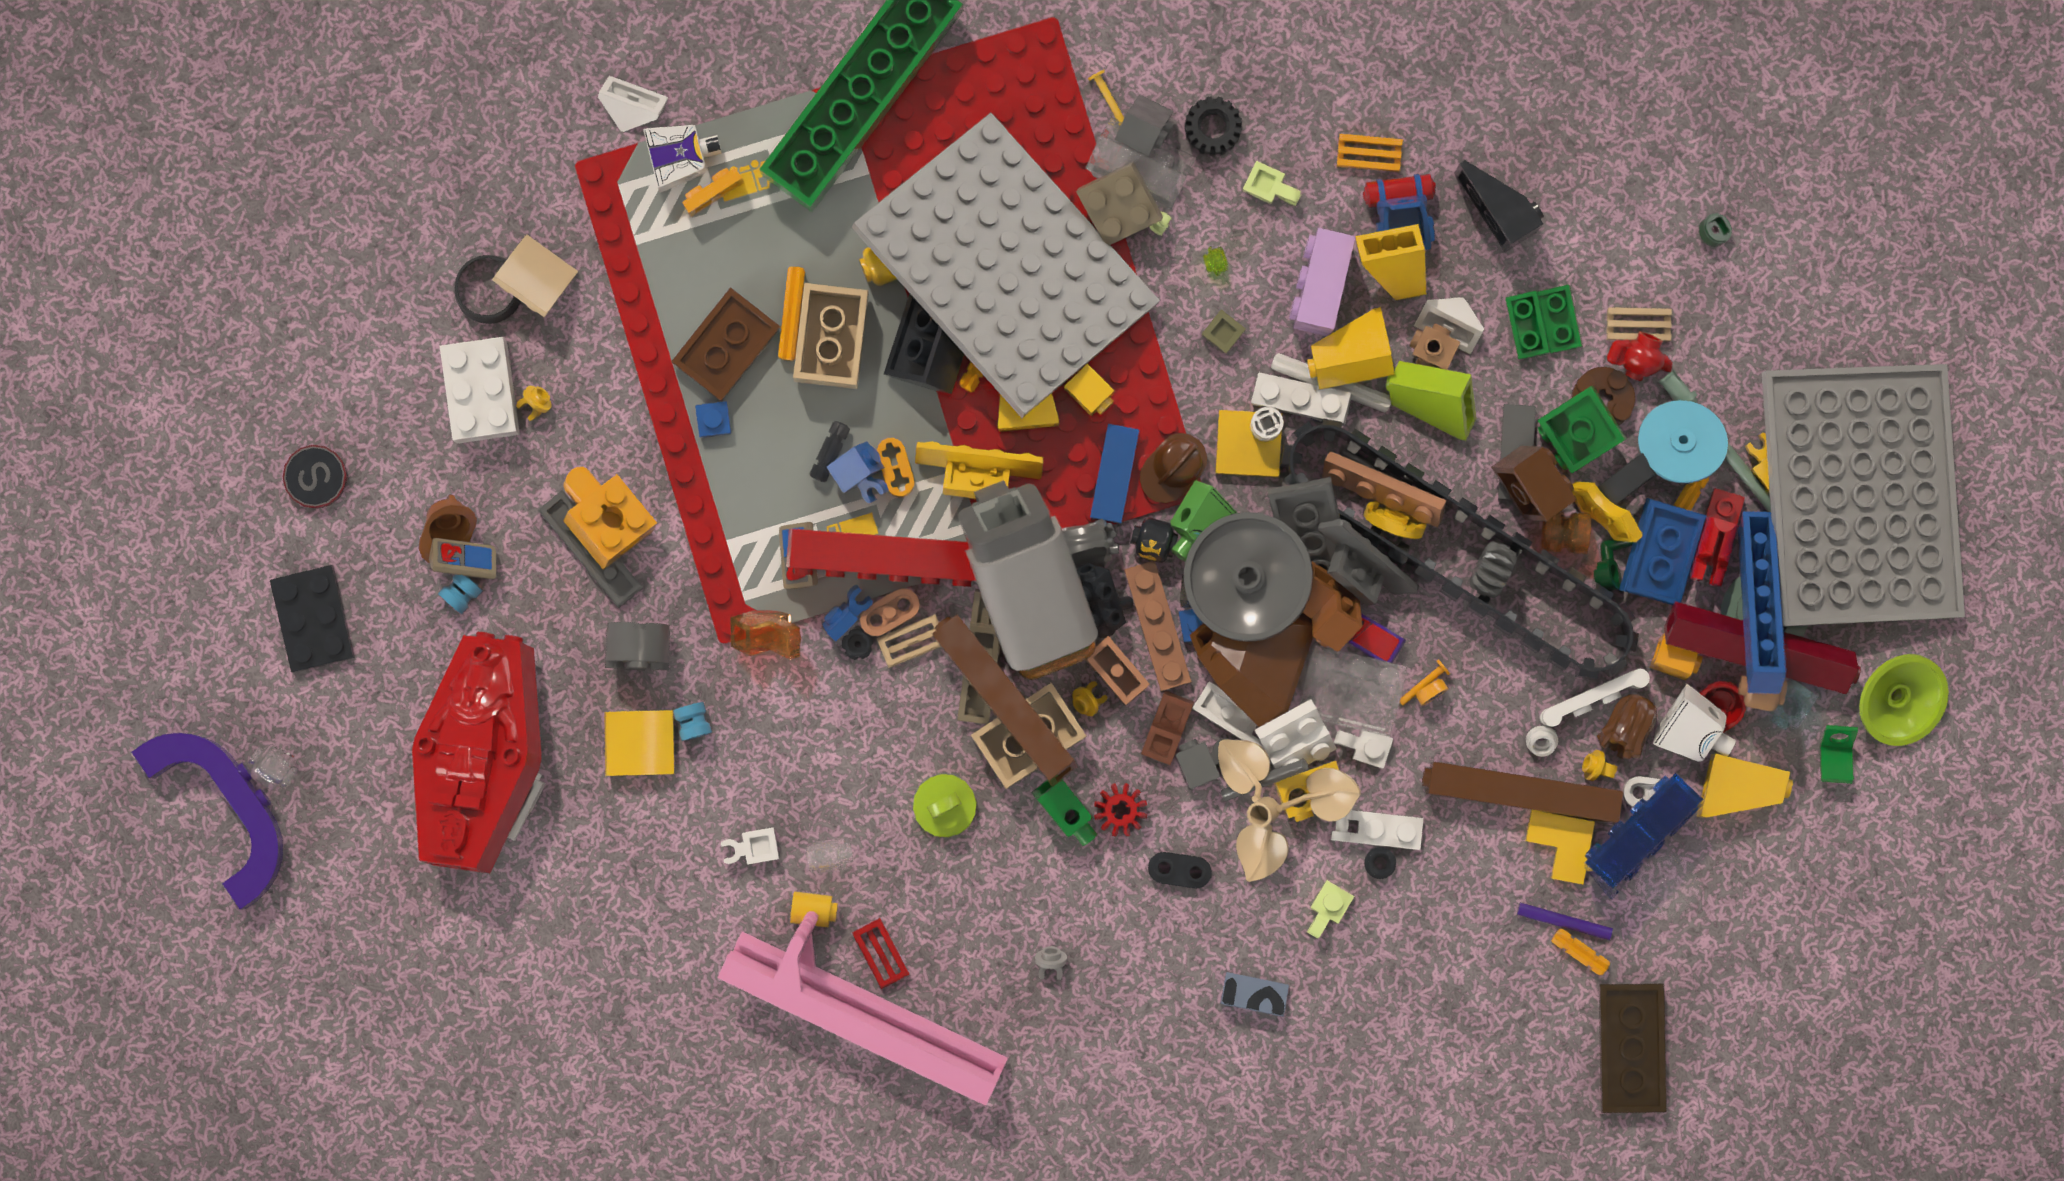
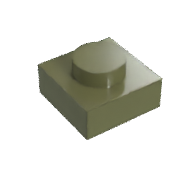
[1201,309,1246,355]

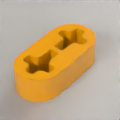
[877,438,914,498]

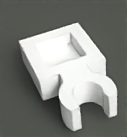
[721,827,779,865]

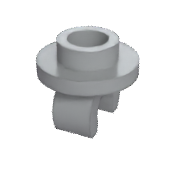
[1035,946,1067,980]

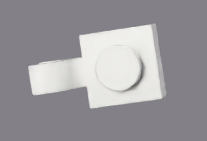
[1334,729,1393,769]

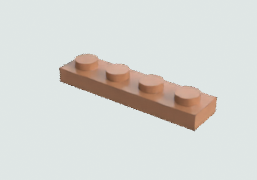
[1322,451,1446,527]
[1124,561,1191,691]

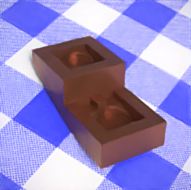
[1141,691,1194,765]

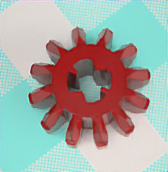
[1094,783,1147,837]

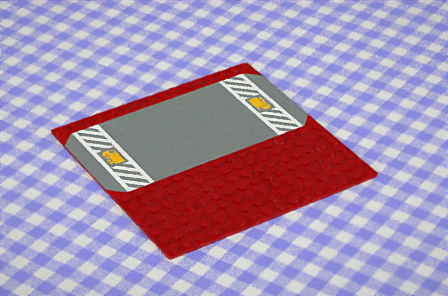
[575,17,1201,644]

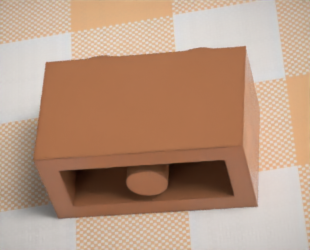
[1084,636,1150,706]

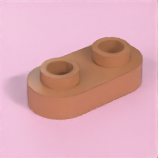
[860,588,920,637]

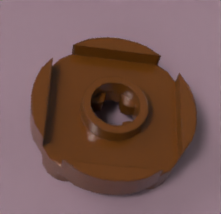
[1571,367,1635,426]

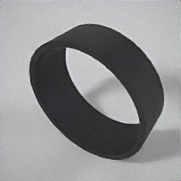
[454,255,521,324]

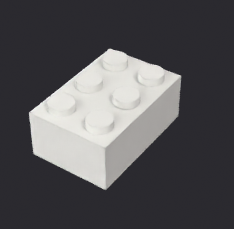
[440,337,520,444]

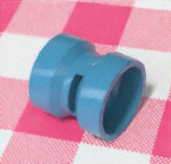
[438,574,483,614]
[673,702,712,741]

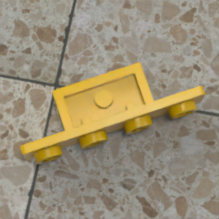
[915,441,1043,499]

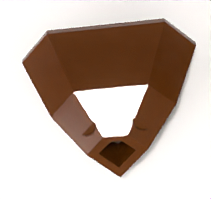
[1190,613,1313,727]

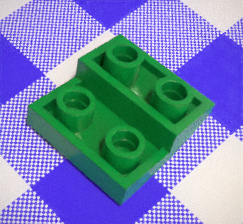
[1505,284,1583,360]

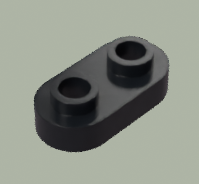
[1148,852,1212,889]

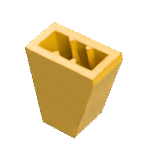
[1355,224,1427,300]
[1307,307,1394,390]
[1697,754,1793,818]

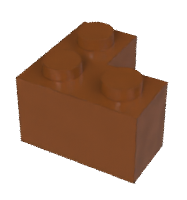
[1303,561,1362,652]

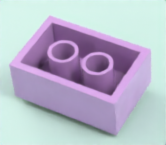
[1289,228,1355,336]

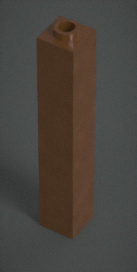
[932,614,1078,787]
[1422,761,1624,823]

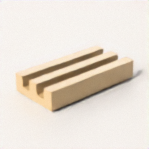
[1606,307,1672,342]
[877,614,940,668]

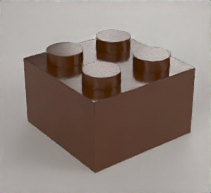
[1491,446,1577,522]

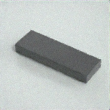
[1498,404,1536,500]

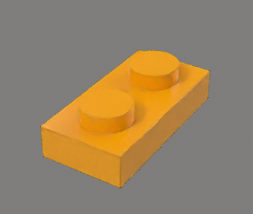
[682,168,744,217]

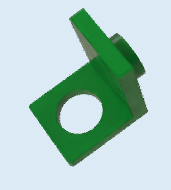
[1819,725,1858,784]

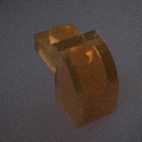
[730,610,801,660]

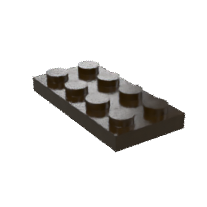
[1599,983,1667,1113]

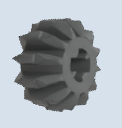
[1470,542,1517,599]

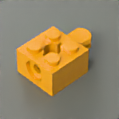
[563,467,657,570]

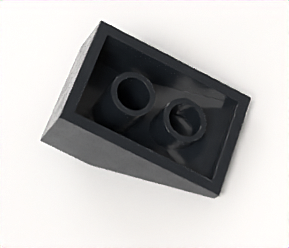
[1454,160,1544,252]

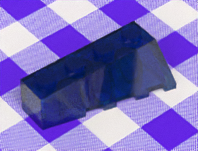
[1584,773,1703,900]

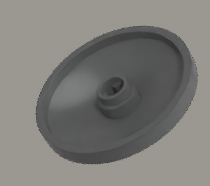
[1184,512,1313,642]

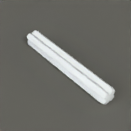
[1271,353,1391,412]

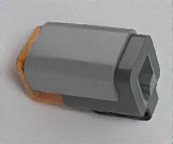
[958,480,1098,680]

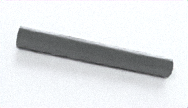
[1221,759,1308,801]

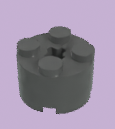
[605,622,670,671]

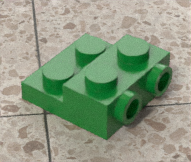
[1538,385,1627,474]

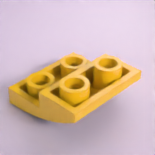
[604,710,674,776]

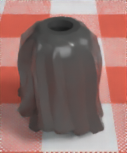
[1062,519,1119,568]

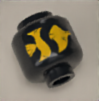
[1130,517,1179,563]

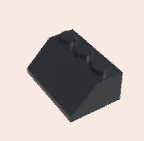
[884,293,964,394]

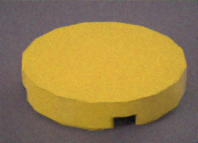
[1363,501,1427,539]

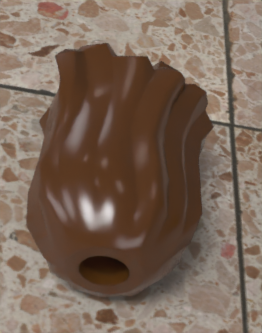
[1597,694,1658,759]

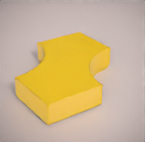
[1572,481,1643,542]

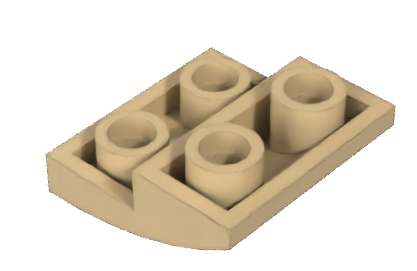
[492,234,578,317]

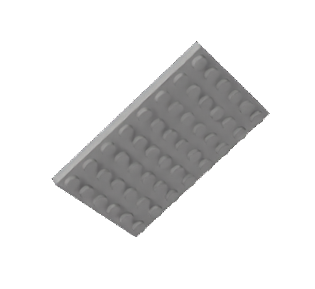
[851,113,1160,418]
[1762,364,1965,627]

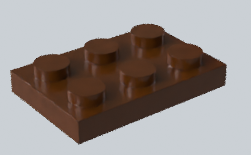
[671,287,781,402]

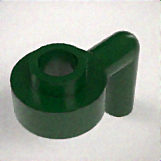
[1594,538,1633,591]

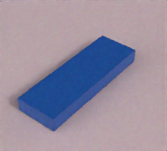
[1090,424,1139,524]

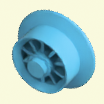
[1638,400,1728,483]

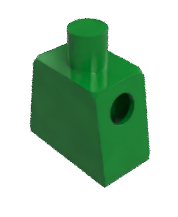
[1031,779,1098,846]

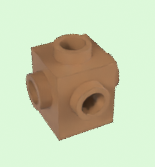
[1409,323,1461,370]

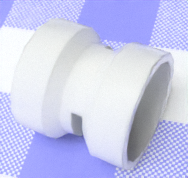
[1250,407,1283,442]

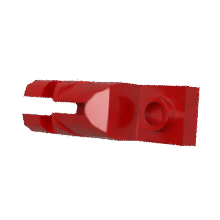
[1690,488,1745,587]

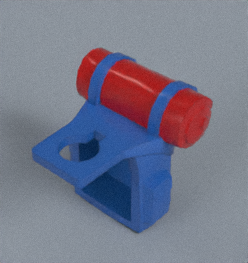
[1363,174,1436,250]

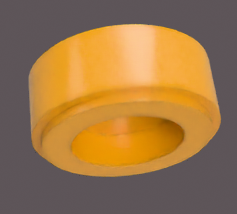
[1416,679,1449,706]

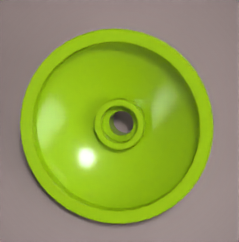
[1859,654,1949,746]

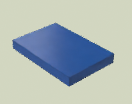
[1619,498,1707,605]

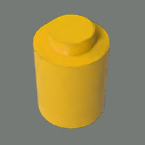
[790,891,838,928]

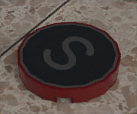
[283,445,348,509]

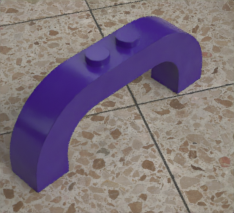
[131,733,283,910]

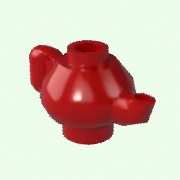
[1607,331,1673,381]

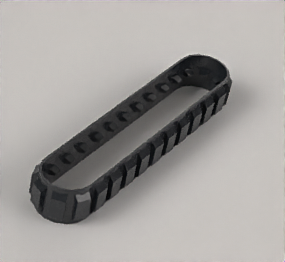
[1280,418,1639,680]

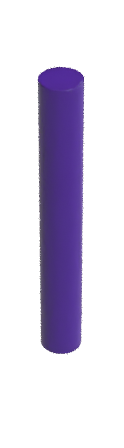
[1517,902,1613,940]

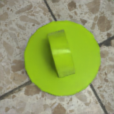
[913,774,977,838]

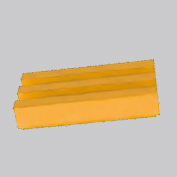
[1336,134,1403,172]

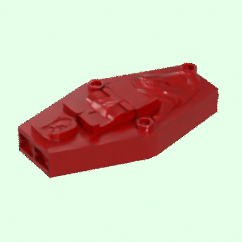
[412,631,542,874]

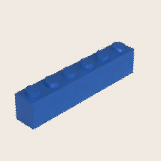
[1738,511,1786,694]

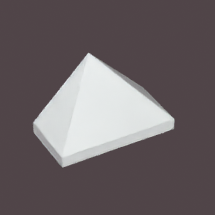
[598,76,668,132]
[1414,297,1484,354]

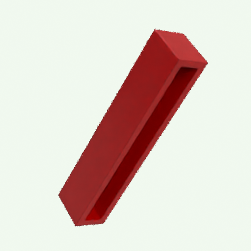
[786,529,976,587]

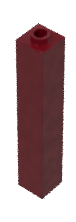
[1664,601,1861,695]

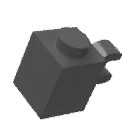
[1175,738,1228,790]

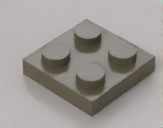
[1076,162,1163,245]

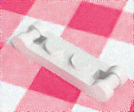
[1540,669,1650,727]

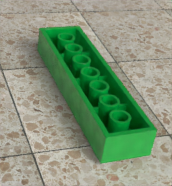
[759,0,964,212]

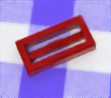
[852,918,910,989]

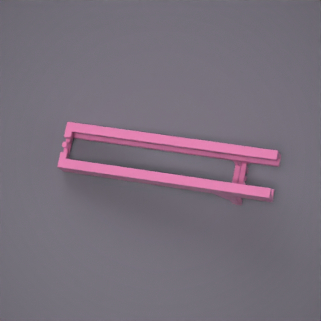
[718,911,1008,1106]

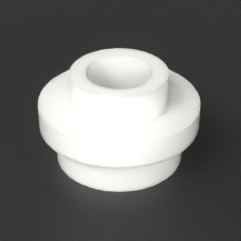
[1526,726,1558,757]

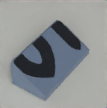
[1220,972,1289,1017]

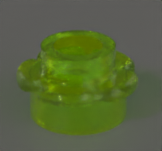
[1203,246,1229,277]

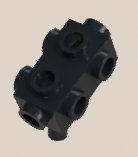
[1077,563,1134,638]

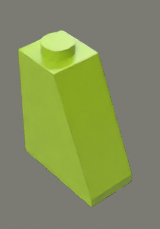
[1386,361,1477,441]

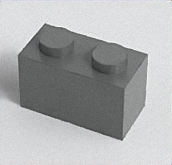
[1114,95,1174,157]

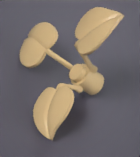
[1218,739,1361,882]

